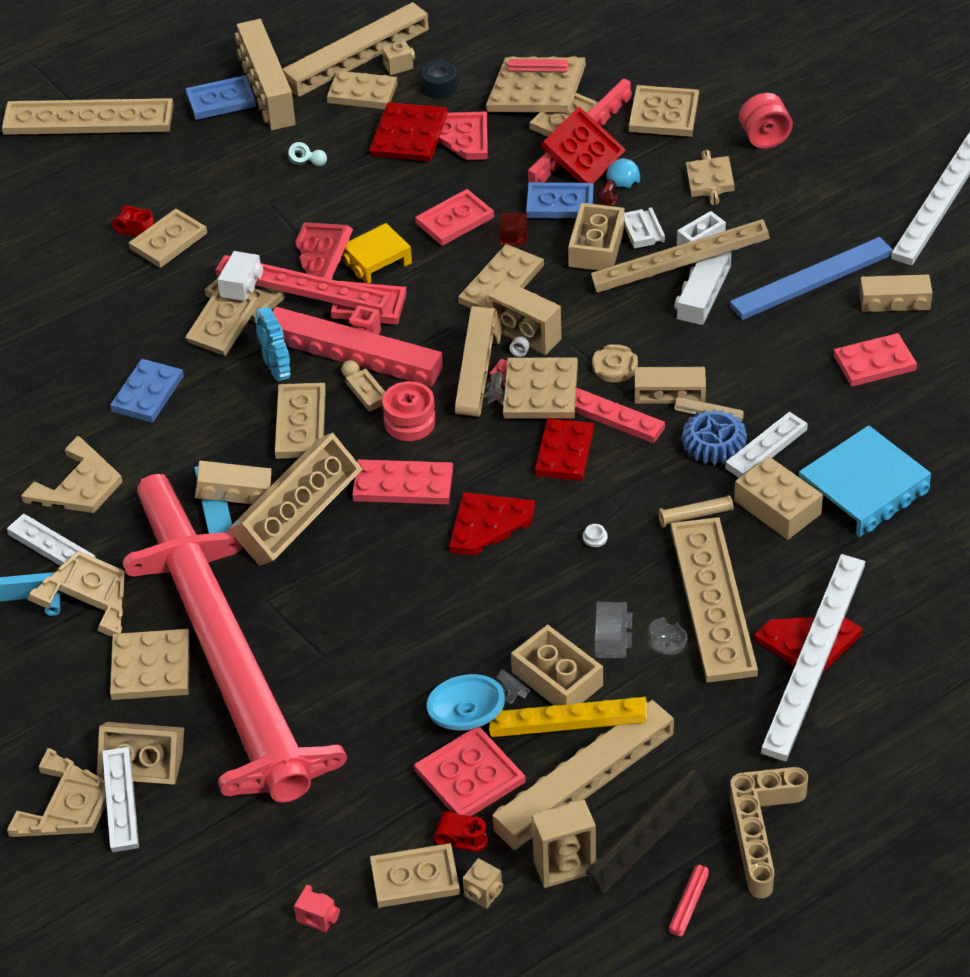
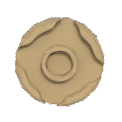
[592,345,638,383]

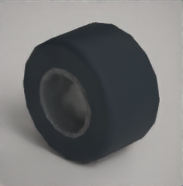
[420,60,458,98]

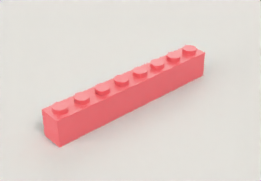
[272,307,443,387]

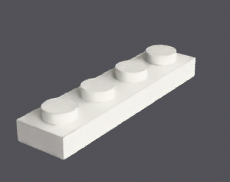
[725,412,807,478]
[7,514,95,566]
[102,747,139,852]

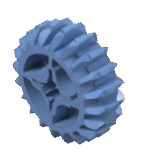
[682,409,747,466]

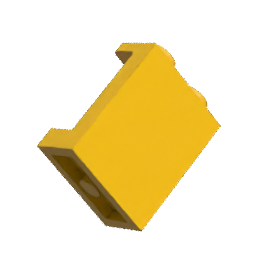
[341,223,412,284]

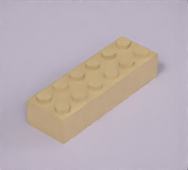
[235,19,296,130]
[229,433,363,566]

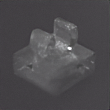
[484,371,506,405]
[496,669,530,704]

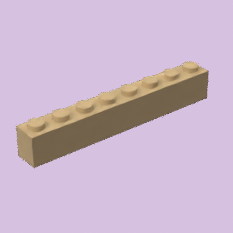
[282,2,429,97]
[493,700,674,851]

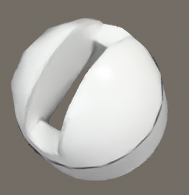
[510,336,529,357]

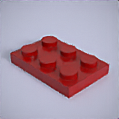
[535,418,594,481]

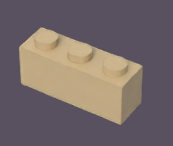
[859,275,932,312]
[635,367,706,404]
[195,461,271,504]

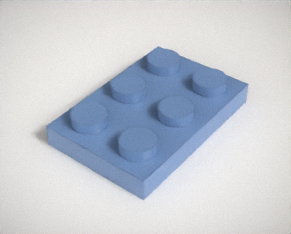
[186,75,256,120]
[526,182,593,219]
[110,359,184,423]

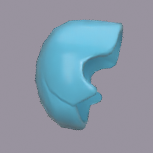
[606,158,640,189]

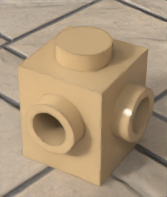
[382,41,415,75]
[463,858,503,909]

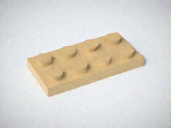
[458,244,544,308]
[275,383,326,459]

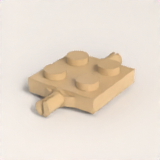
[686,150,735,205]

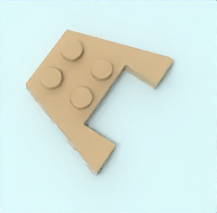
[21,436,122,513]
[27,551,124,637]
[7,748,107,837]

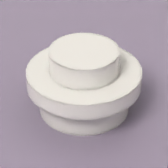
[583,524,607,547]

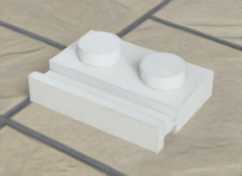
[624,207,665,248]

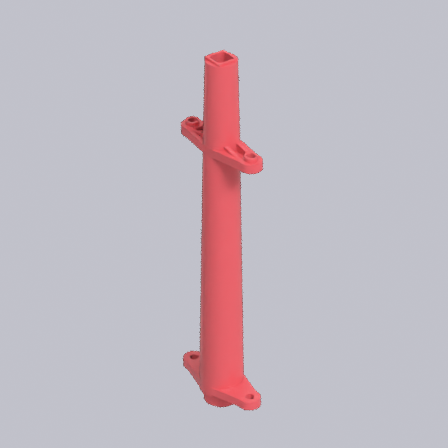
[123,474,347,803]

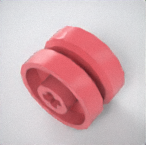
[739,93,793,149]
[382,381,436,441]

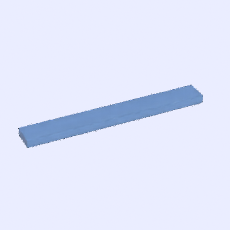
[730,237,893,320]

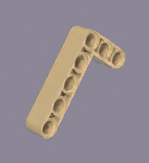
[455,306,501,417]
[730,767,808,898]

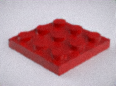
[369,102,448,161]
[540,106,626,184]

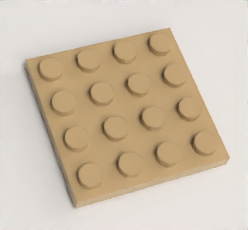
[486,56,586,112]

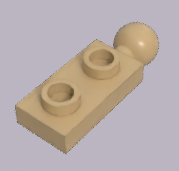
[341,360,385,412]

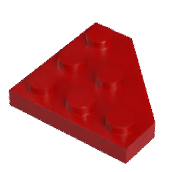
[449,492,535,556]
[754,617,863,673]

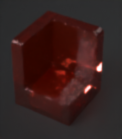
[500,213,528,245]

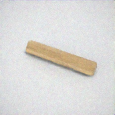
[674,397,744,423]

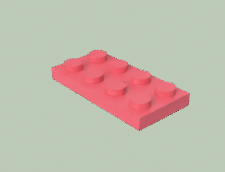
[352,459,453,505]

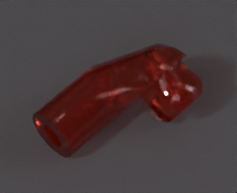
[599,180,618,205]

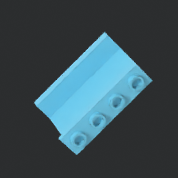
[799,425,931,537]

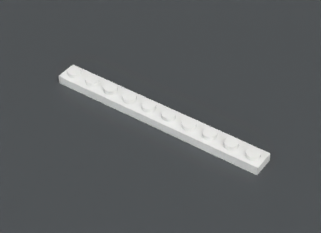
[891,132,970,266]
[761,554,865,762]

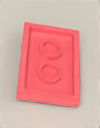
[415,189,494,246]
[331,281,407,325]
[833,333,917,387]

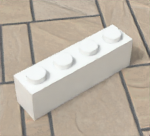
[674,251,731,325]

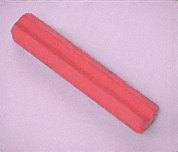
[508,59,569,72]
[669,864,709,937]

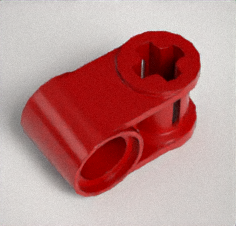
[112,205,154,236]
[434,812,488,852]

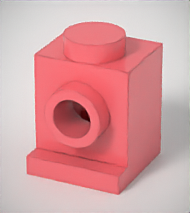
[349,305,381,335]
[294,885,340,932]

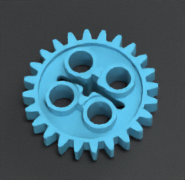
[255,306,291,382]

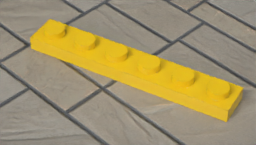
[489,697,647,737]

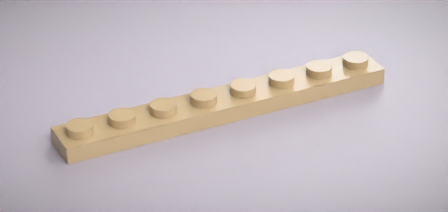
[591,219,770,293]

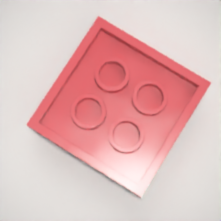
[414,727,526,816]

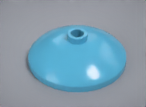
[427,674,505,731]

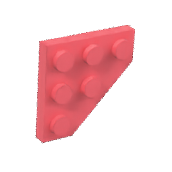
[438,112,488,160]
[296,223,353,280]

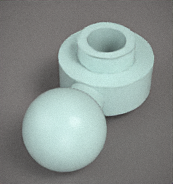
[288,142,327,166]

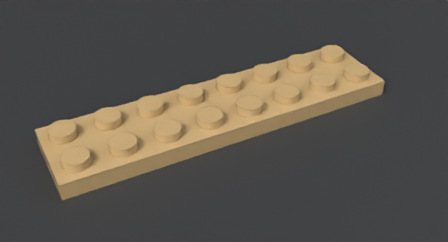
[2,98,174,135]
[671,517,758,683]

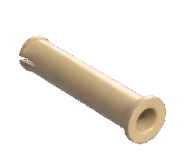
[658,495,733,527]

